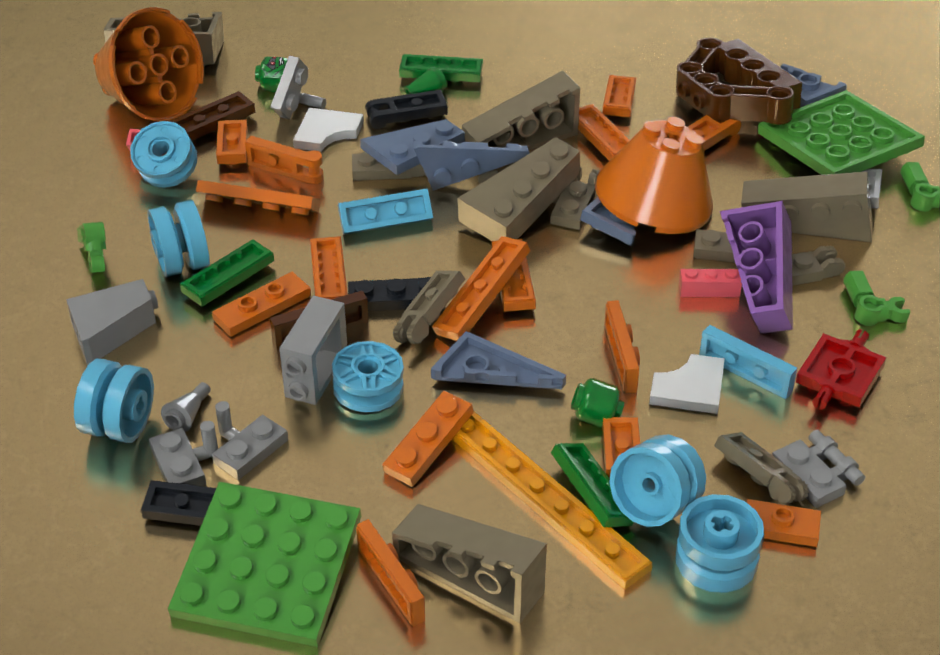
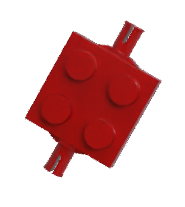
[796,329,887,410]

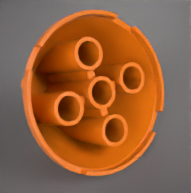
[93,7,204,122]
[595,117,713,234]

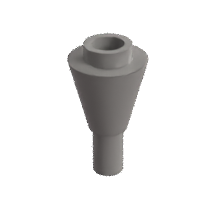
[161,382,211,432]

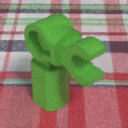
[900,162,940,212]
[77,222,106,273]
[843,270,911,326]

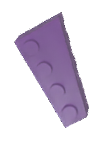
[720,201,793,334]

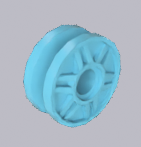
[130,121,198,188]
[332,341,404,413]

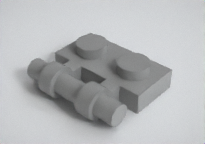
[772,430,866,508]

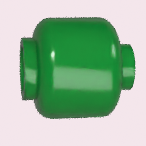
[571,378,625,428]

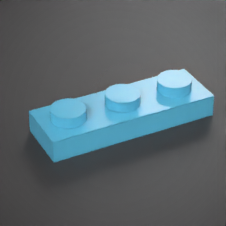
[337,188,433,235]
[699,325,797,399]

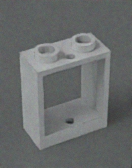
[279,295,347,405]

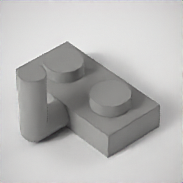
[270,56,326,119]
[212,401,288,480]
[149,421,218,486]

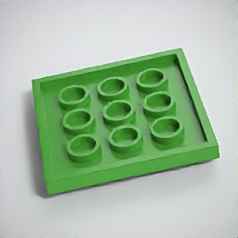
[758,90,925,175]
[168,481,362,647]

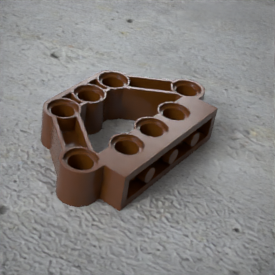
[676,38,802,125]

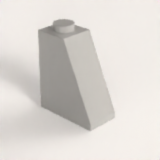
[66,279,159,365]

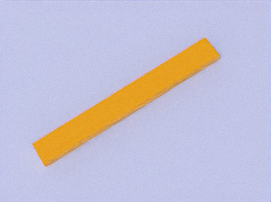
[452,411,653,590]

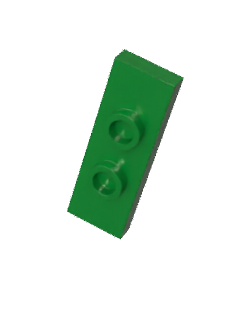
[399,54,483,82]
[180,239,274,307]
[551,443,634,527]

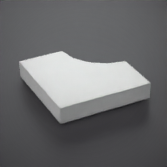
[293,107,364,152]
[649,354,725,414]

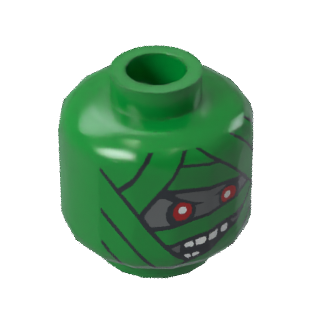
[255,56,288,92]

